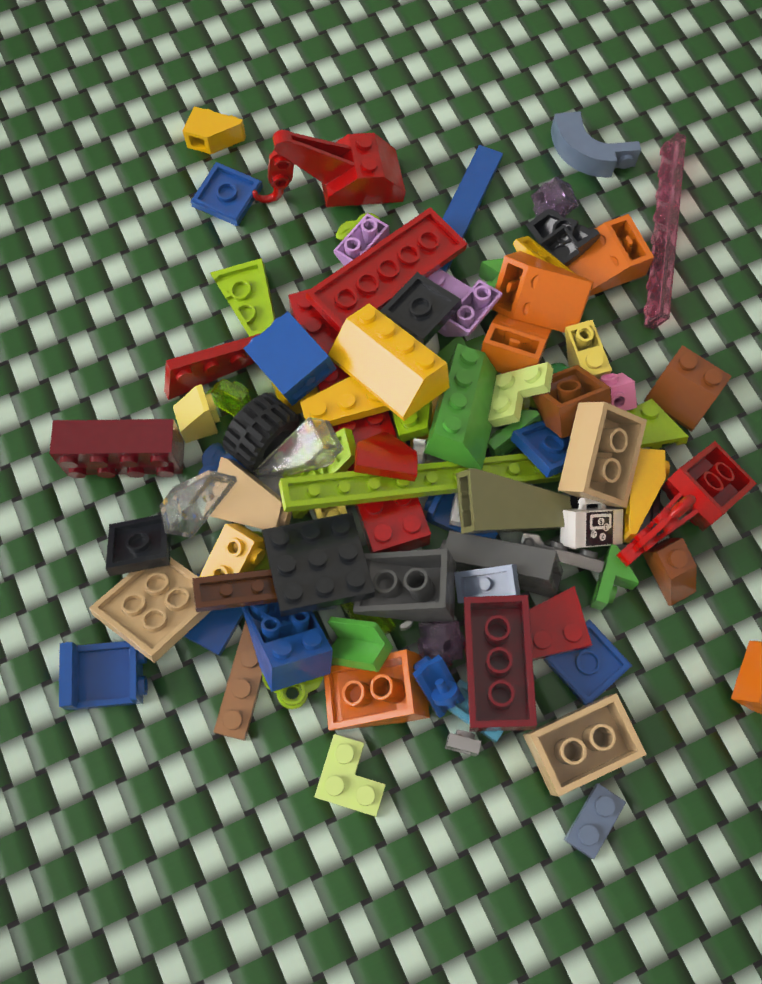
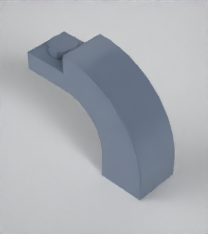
[551,111,641,178]

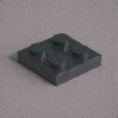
[380,272,462,345]
[106,513,171,576]

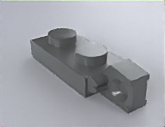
[520,532,604,573]

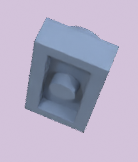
[454,564,520,603]
[564,783,626,859]

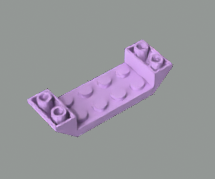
[334,213,502,337]

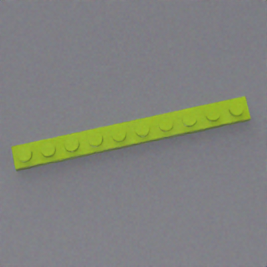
[278,453,562,512]

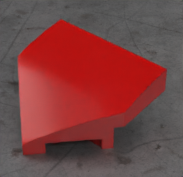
[354,432,418,482]

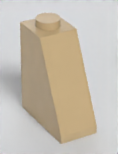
[207,457,291,529]

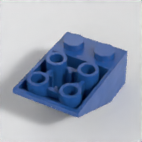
[241,602,333,692]

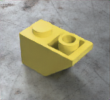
[565,320,612,379]
[173,384,221,443]

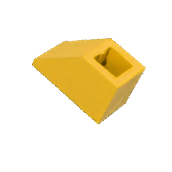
[183,106,246,154]

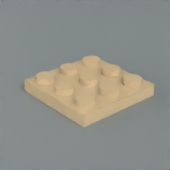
[89,557,210,663]

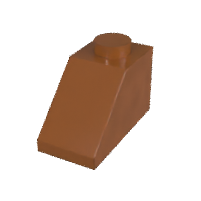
[643,538,697,606]

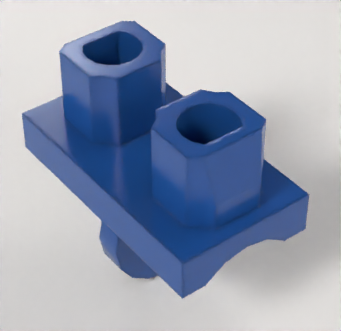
[412,654,465,718]

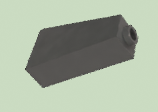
[440,530,563,598]

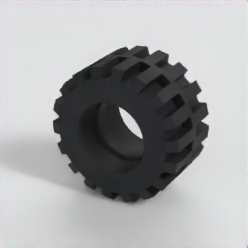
[223,393,300,473]

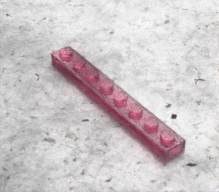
[644,132,686,330]

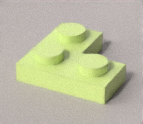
[488,362,553,427]
[314,734,386,817]

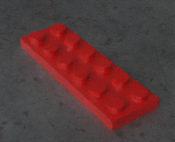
[305,207,468,333]

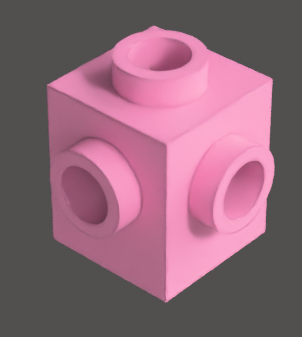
[599,373,637,411]

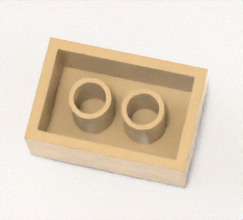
[558,402,647,508]
[523,693,647,797]

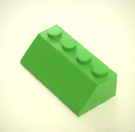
[424,343,499,470]

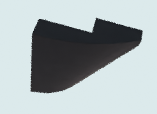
[526,208,600,267]

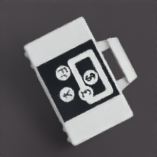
[560,498,623,549]

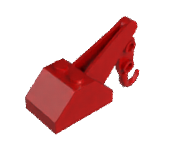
[252,130,406,207]
[616,441,757,567]

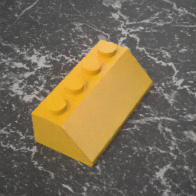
[328,303,450,421]

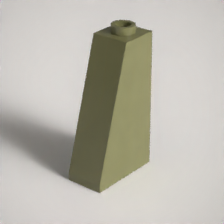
[456,468,573,534]

